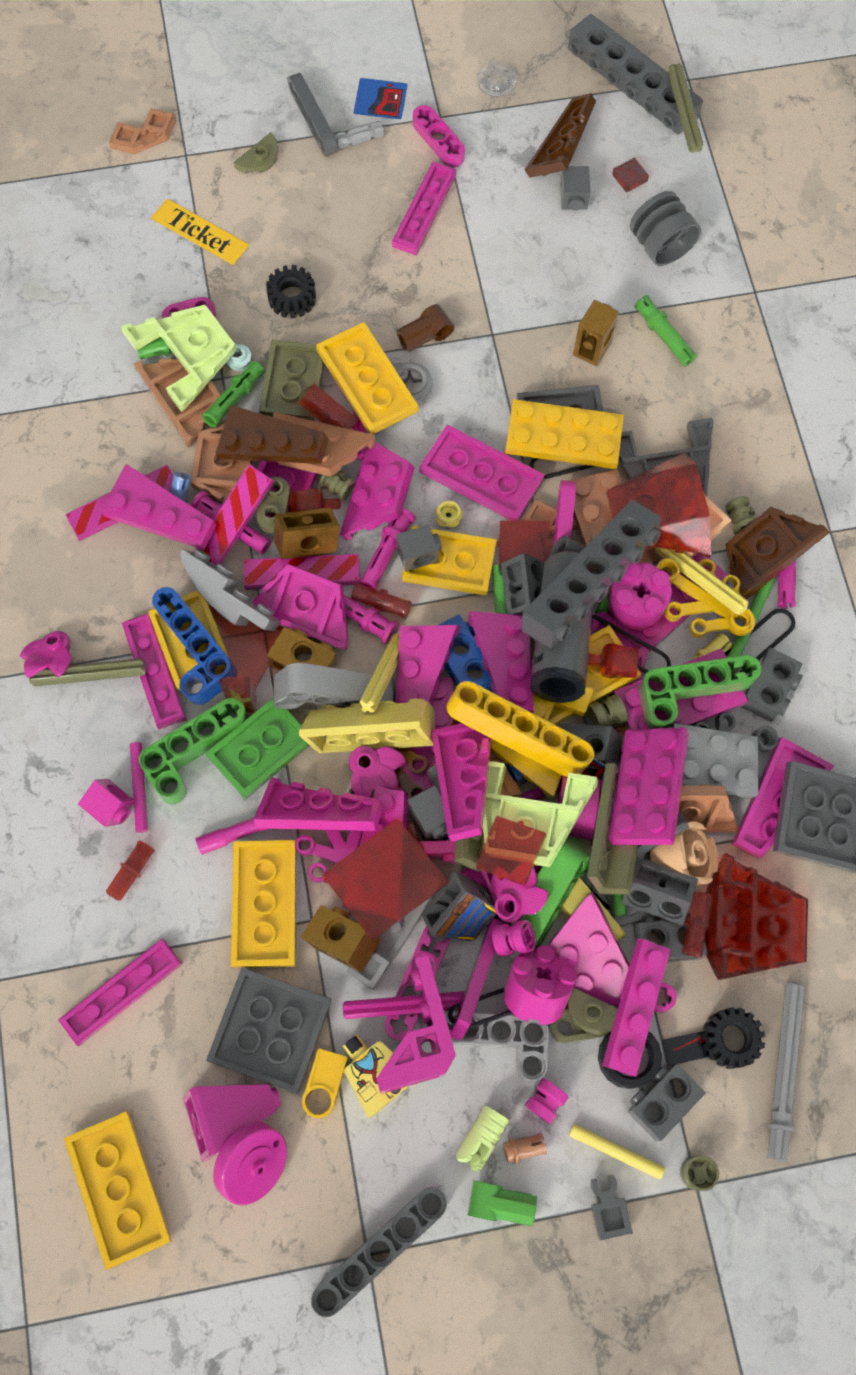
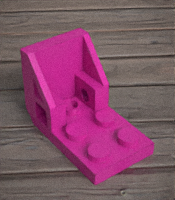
[376,955,456,1094]

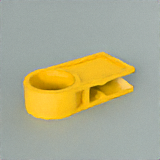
[302,1048,348,1119]

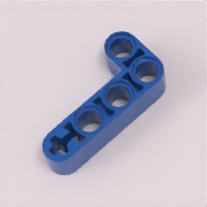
[152,587,237,705]

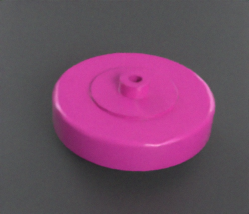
[213,1122,287,1206]

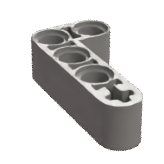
[273,663,395,709]
[422,1011,549,1083]

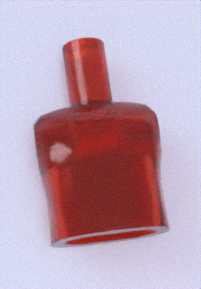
[289,488,341,512]
[588,643,639,679]

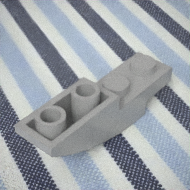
[180,548,281,631]

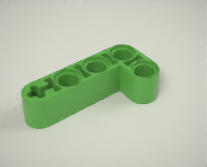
[639,655,761,729]
[139,698,248,804]
[510,835,592,954]

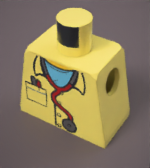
[342,1034,409,1119]

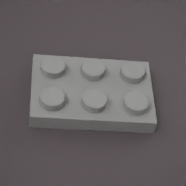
[669,723,758,798]

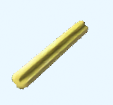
[655,539,749,615]
[360,633,400,713]

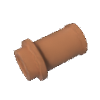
[503,1133,547,1165]

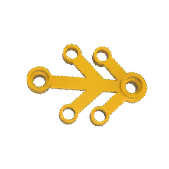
[657,558,755,638]

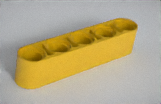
[446,681,595,778]

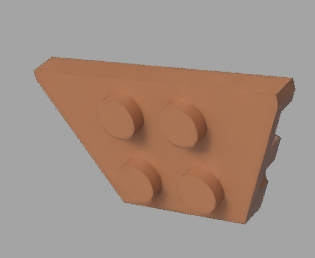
[134,358,220,448]
[273,412,375,477]
[191,423,252,504]
[679,784,738,832]

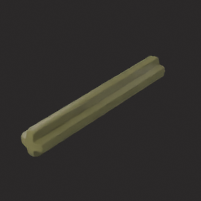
[668,63,703,153]
[29,658,146,687]

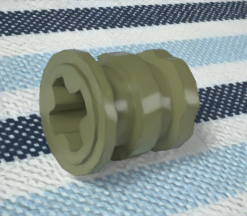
[318,471,356,501]
[725,496,757,534]

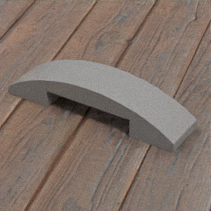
[346,864,441,990]

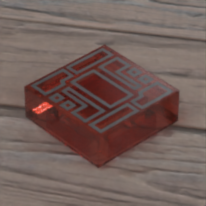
[612,157,649,193]

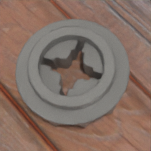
[395,362,432,401]

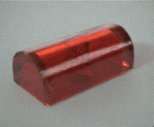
[297,384,357,429]

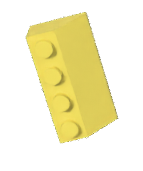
[299,699,435,753]

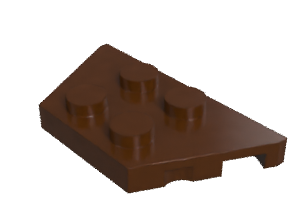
[725,507,830,599]

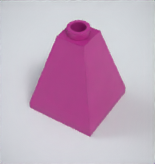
[183,1084,281,1162]

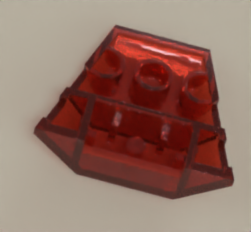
[606,452,711,557]
[704,853,808,980]

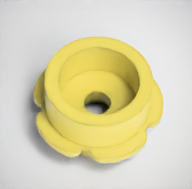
[435,501,463,528]

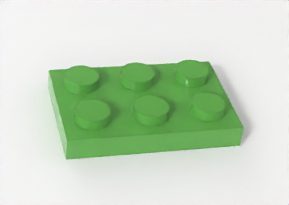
[205,698,310,800]

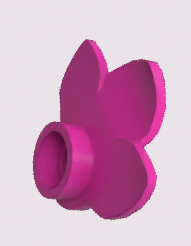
[19,631,72,678]
[349,746,406,797]
[491,863,548,923]

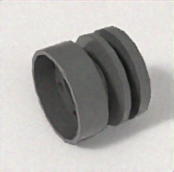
[629,191,701,266]

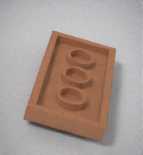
[568,469,653,565]

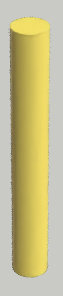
[569,1124,665,1180]

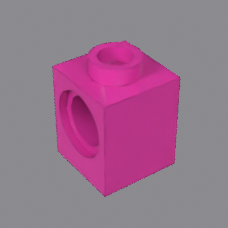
[78,779,135,827]

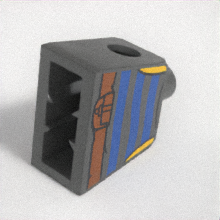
[421,870,500,941]

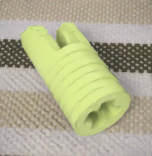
[456,1105,510,1172]

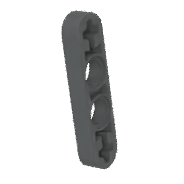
[287,72,338,157]

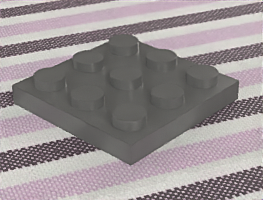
[772,761,856,873]
[206,967,332,1094]

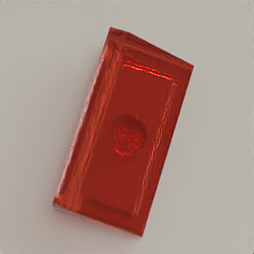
[219,676,257,715]

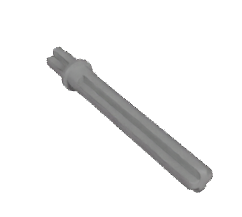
[767,982,805,1162]

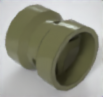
[588,694,628,726]
[680,1156,719,1191]

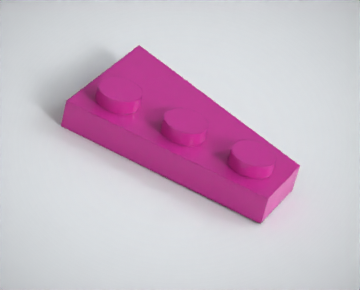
[396,625,460,706]

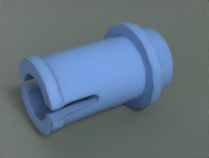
[170,472,192,504]

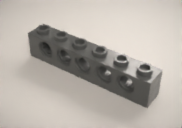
[568,13,703,135]
[521,500,661,649]

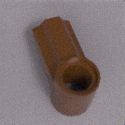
[397,304,455,352]

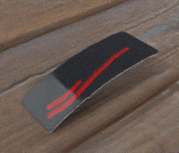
[662,1031,724,1066]

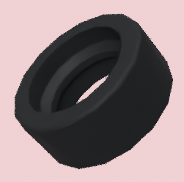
[598,1032,662,1089]

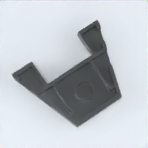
[618,418,714,497]

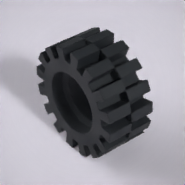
[266,265,316,319]
[701,1007,765,1069]

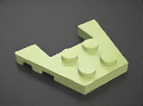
[121,305,237,412]
[483,761,598,867]

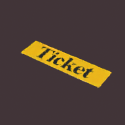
[150,199,250,265]

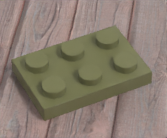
[259,340,324,421]

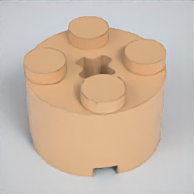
[650,821,719,886]

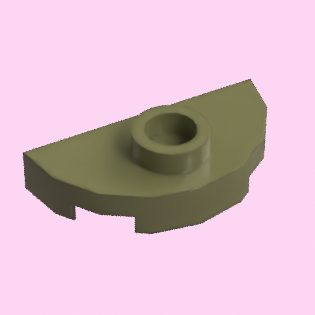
[234,132,278,173]
[567,988,618,1035]

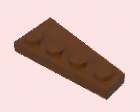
[524,93,596,178]
[215,405,328,464]

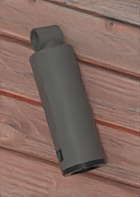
[530,535,593,703]

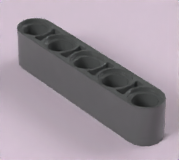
[311,1187,447,1317]

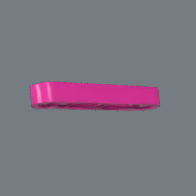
[385,926,450,1041]

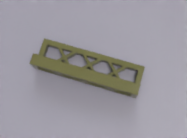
[587,763,638,894]

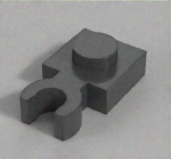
[590,1175,633,1241]

